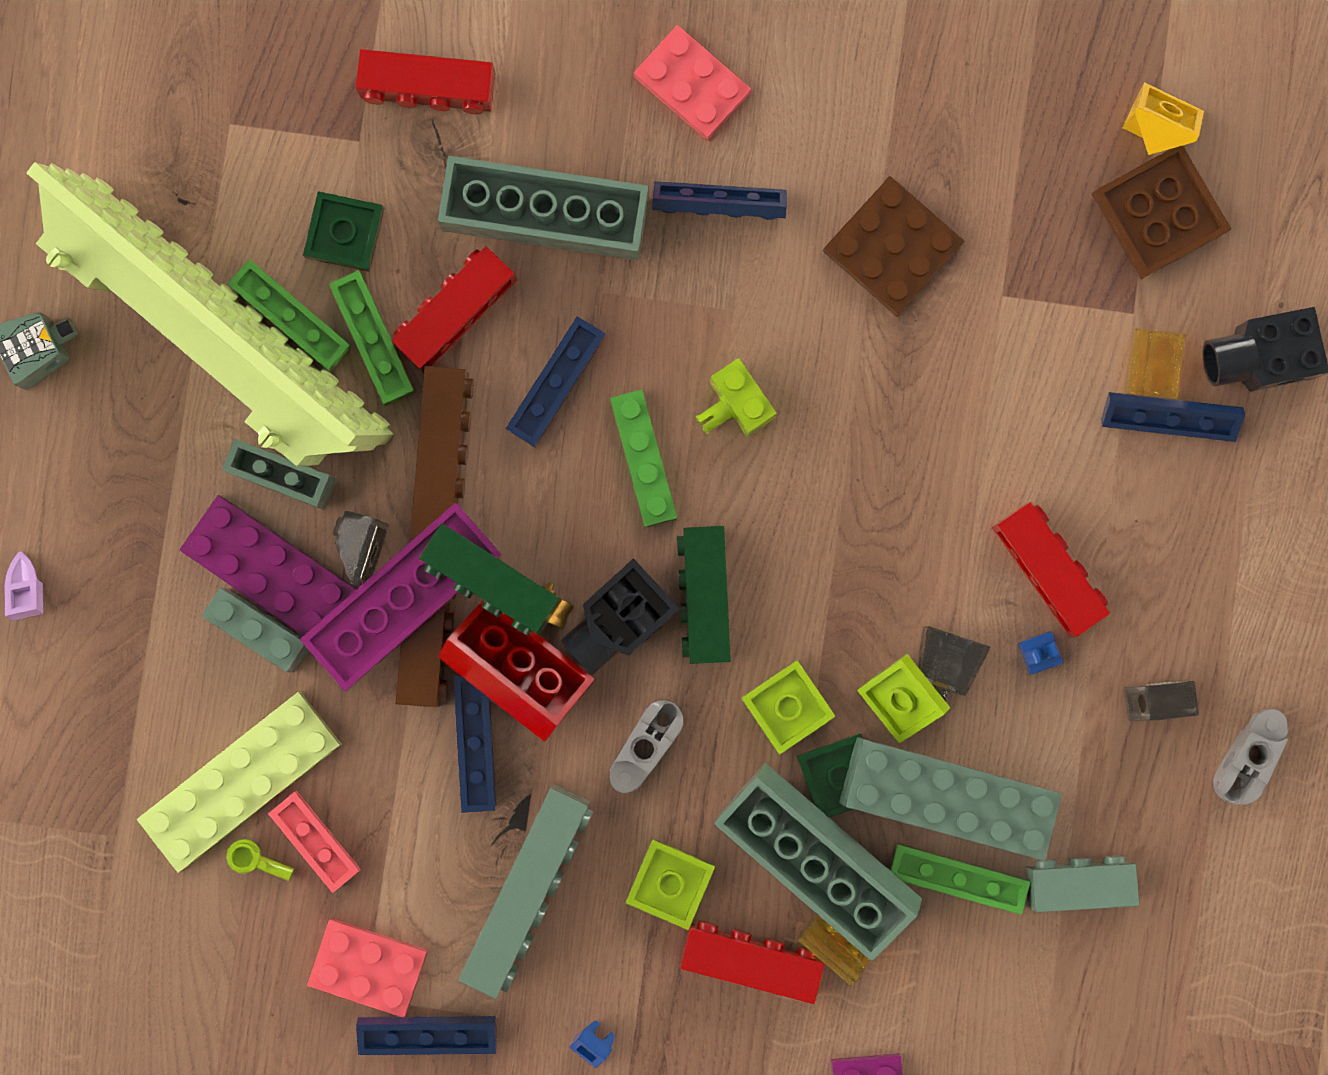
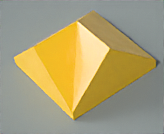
[1122,82,1204,155]

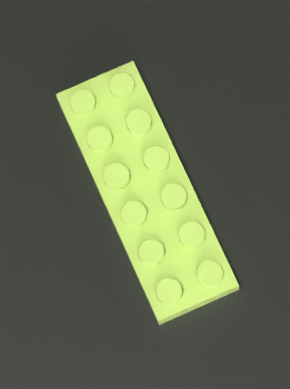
[137,692,342,873]

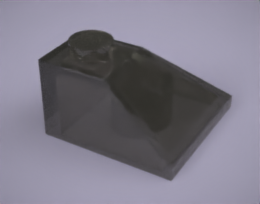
[333,510,389,586]

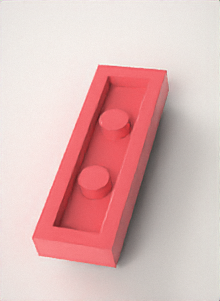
[268,791,361,893]

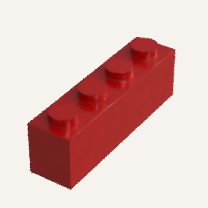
[355,49,496,115]
[391,246,517,374]
[991,502,1110,637]
[680,920,825,1005]

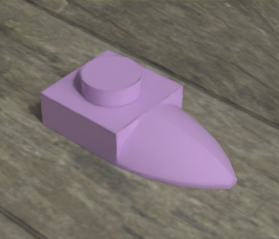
[4,551,43,621]

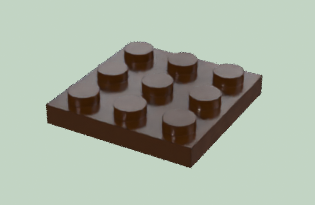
[1092,145,1231,280]
[823,176,964,317]

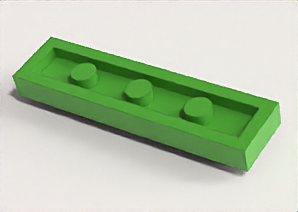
[228,259,352,372]
[329,270,416,406]
[610,389,677,528]
[889,843,1030,915]

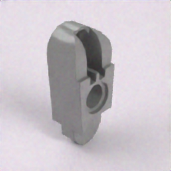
[609,700,683,793]
[1213,709,1289,805]

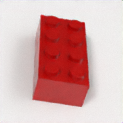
[438,600,594,742]

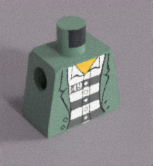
[0,312,79,390]

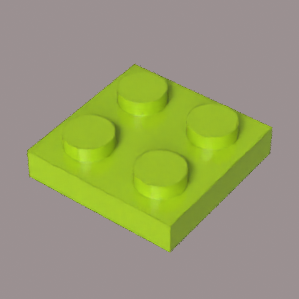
[857,654,950,744]
[741,660,836,755]
[625,838,715,930]

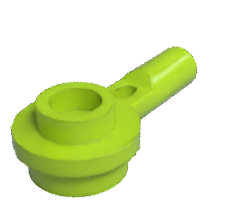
[226,839,294,881]

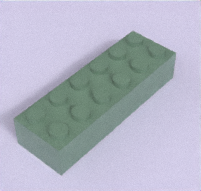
[438,156,649,261]
[839,737,1062,861]
[714,763,922,961]
[458,784,594,999]

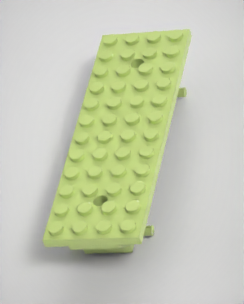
[27,162,395,466]

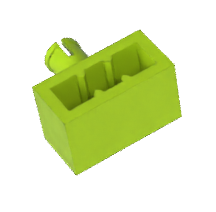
[695,358,777,437]

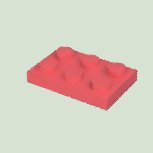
[633,25,751,141]
[307,918,428,1017]

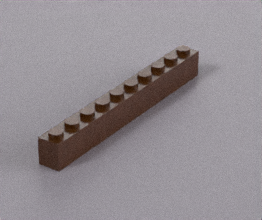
[395,366,474,707]

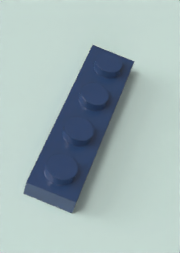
[652,181,787,220]
[505,316,606,448]
[1101,392,1245,442]
[453,676,497,813]
[356,1016,497,1055]

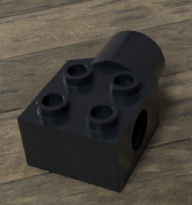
[1202,307,1328,392]
[560,558,680,676]

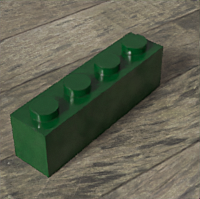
[419,523,562,636]
[677,526,731,664]

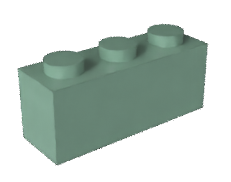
[222,438,337,510]
[201,588,309,672]
[1026,855,1139,912]

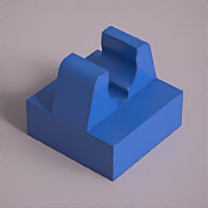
[1018,631,1063,675]
[569,1021,615,1068]

